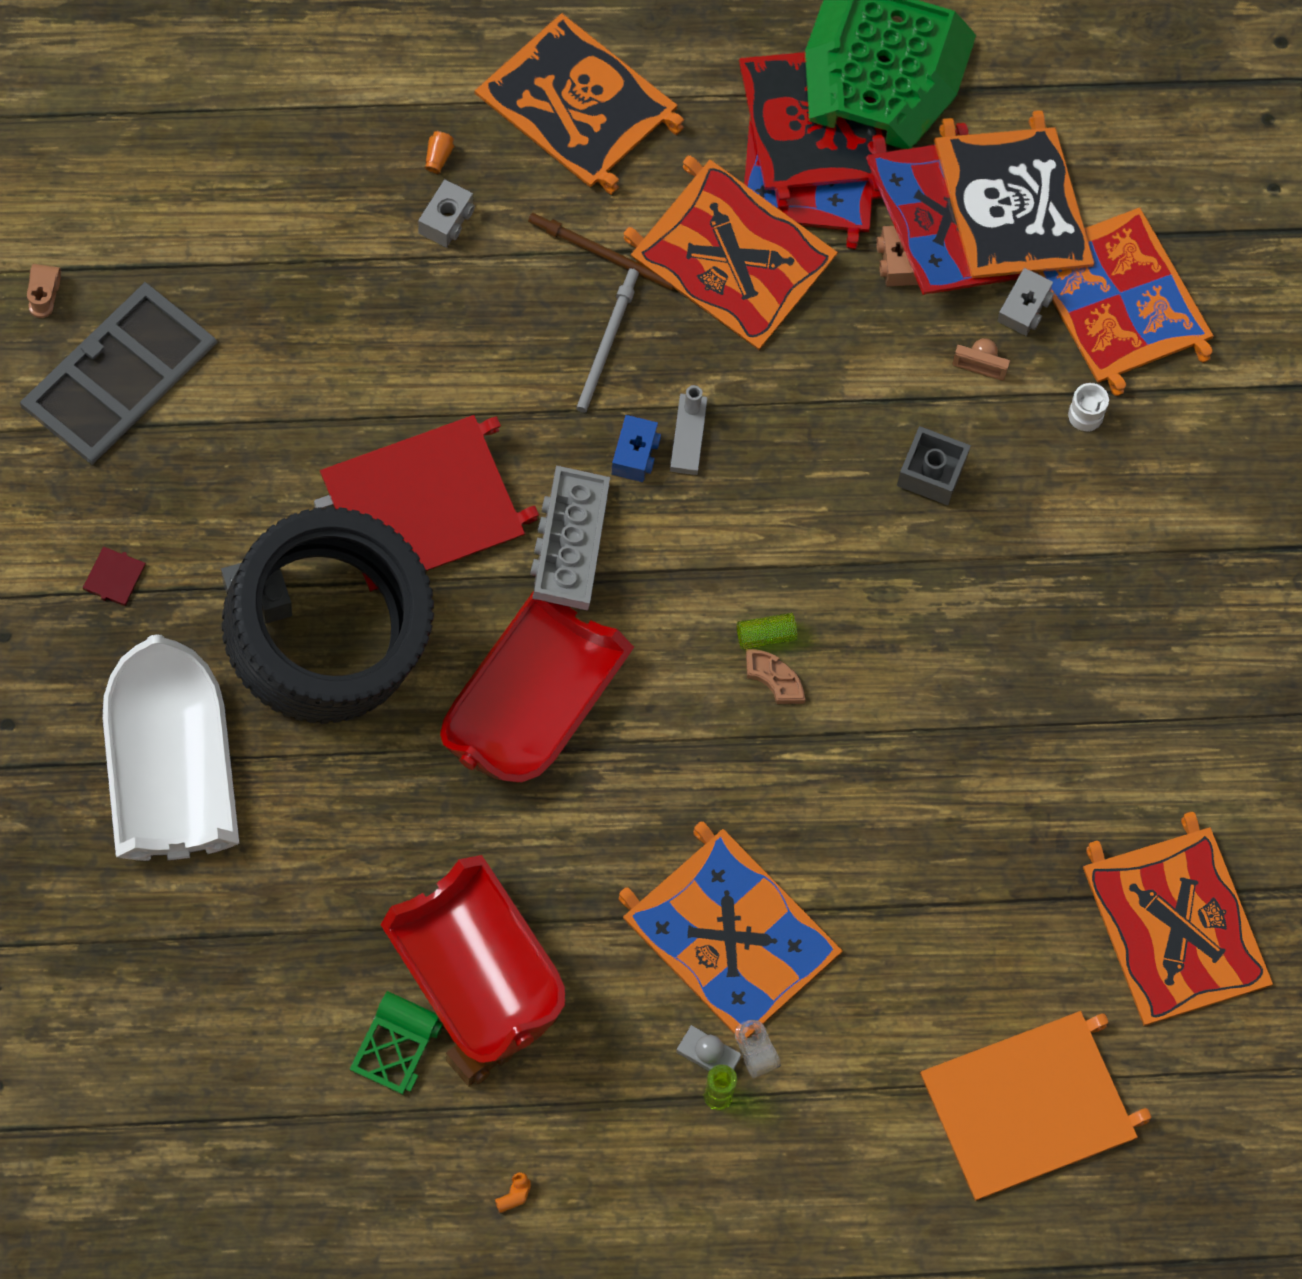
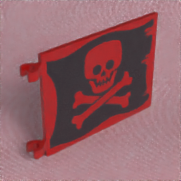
[739,52,883,208]

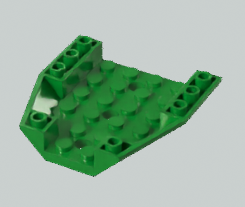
[805,0,976,149]

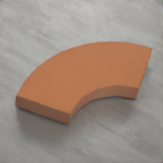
[746,649,805,704]

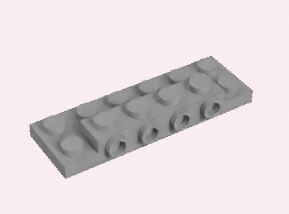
[530,466,610,610]

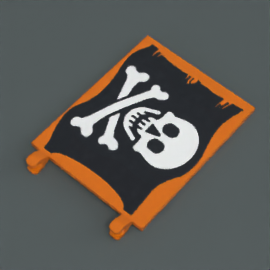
[934,111,1094,278]

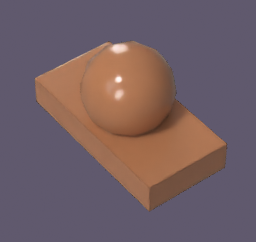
[952,338,1010,381]

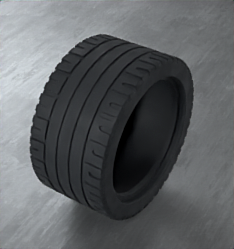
[222,507,434,724]

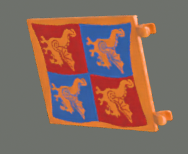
[1036,207,1213,396]

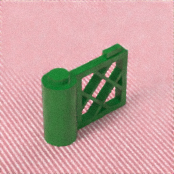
[349,991,443,1095]

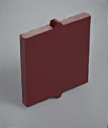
[82,546,146,606]

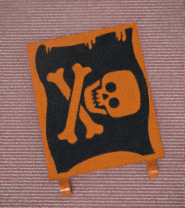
[475,13,684,195]

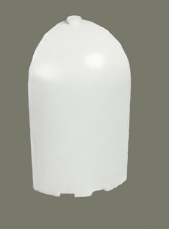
[103,635,239,861]

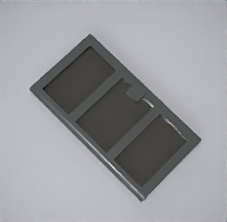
[20,282,218,465]

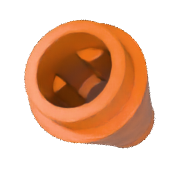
[425,131,454,174]

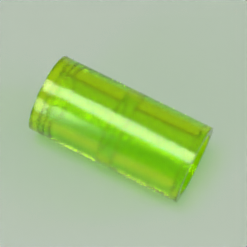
[736,613,797,649]
[704,1065,737,1110]

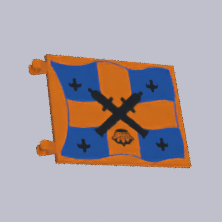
[618,821,843,1043]

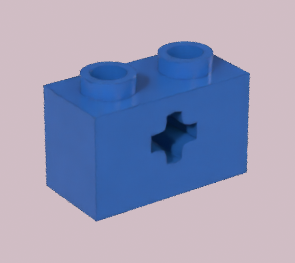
[611,415,661,482]

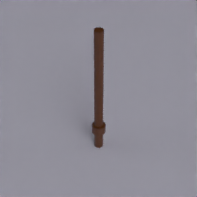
[528,212,674,291]

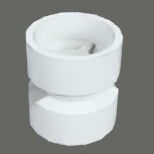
[1068,383,1109,432]

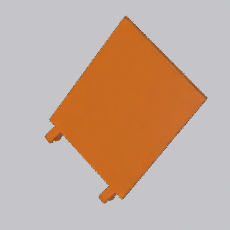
[920,1011,1151,1201]

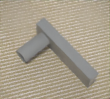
[670,385,707,475]

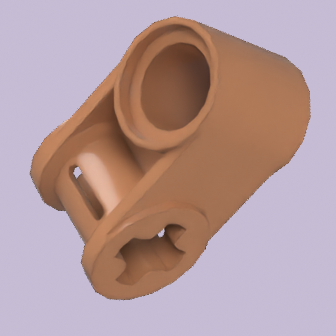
[27,264,61,318]

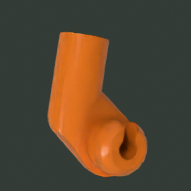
[495,1173,531,1213]

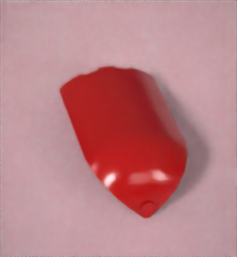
[440,591,634,782]
[380,855,565,1063]

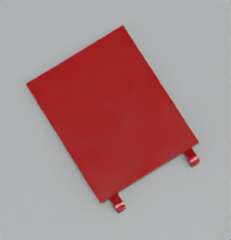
[320,415,539,592]

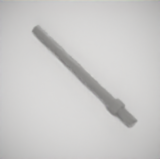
[576,269,639,413]

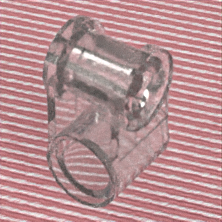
[735,1020,781,1078]

